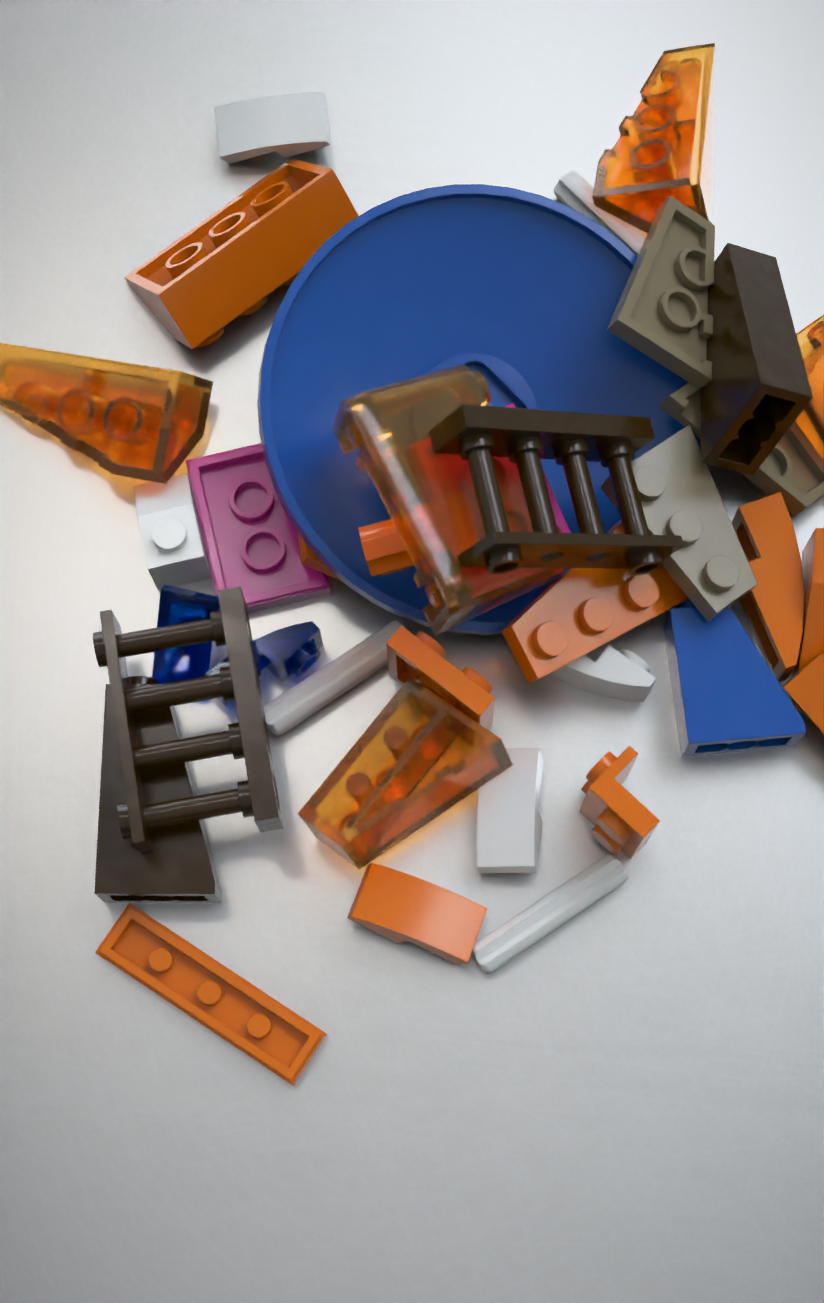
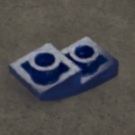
[204,621,323,706]

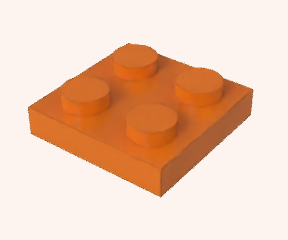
[386,625,495,744]

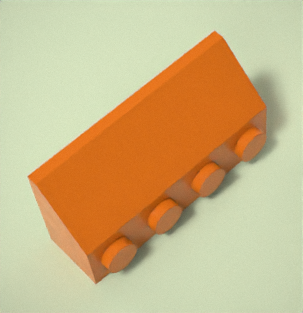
[124,158,358,349]

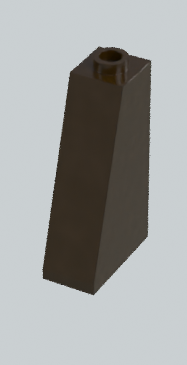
[701,242,813,476]
[94,676,222,903]

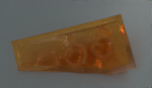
[592,42,717,233]
[0,343,213,484]

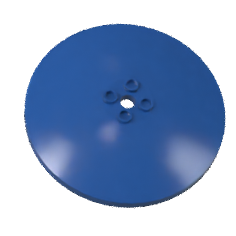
[257,184,701,635]

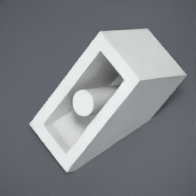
[134,473,212,591]

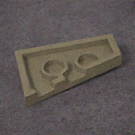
[607,196,715,389]
[658,383,824,516]
[600,424,757,622]

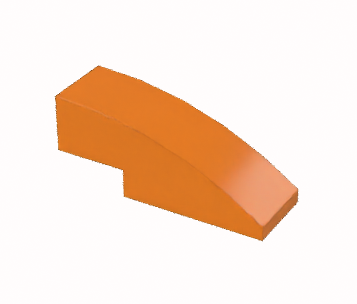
[732,492,804,682]

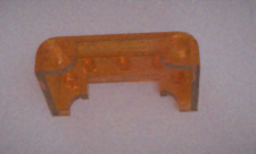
[332,364,565,636]

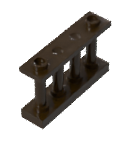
[429,404,684,575]
[93,586,284,854]

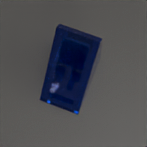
[152,584,222,701]

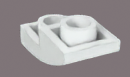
[214,92,331,164]
[549,645,656,702]
[476,748,544,873]

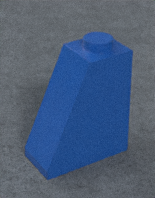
[663,600,806,757]

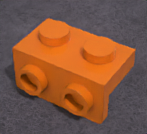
[579,746,660,859]

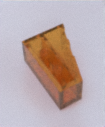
[298,677,513,870]

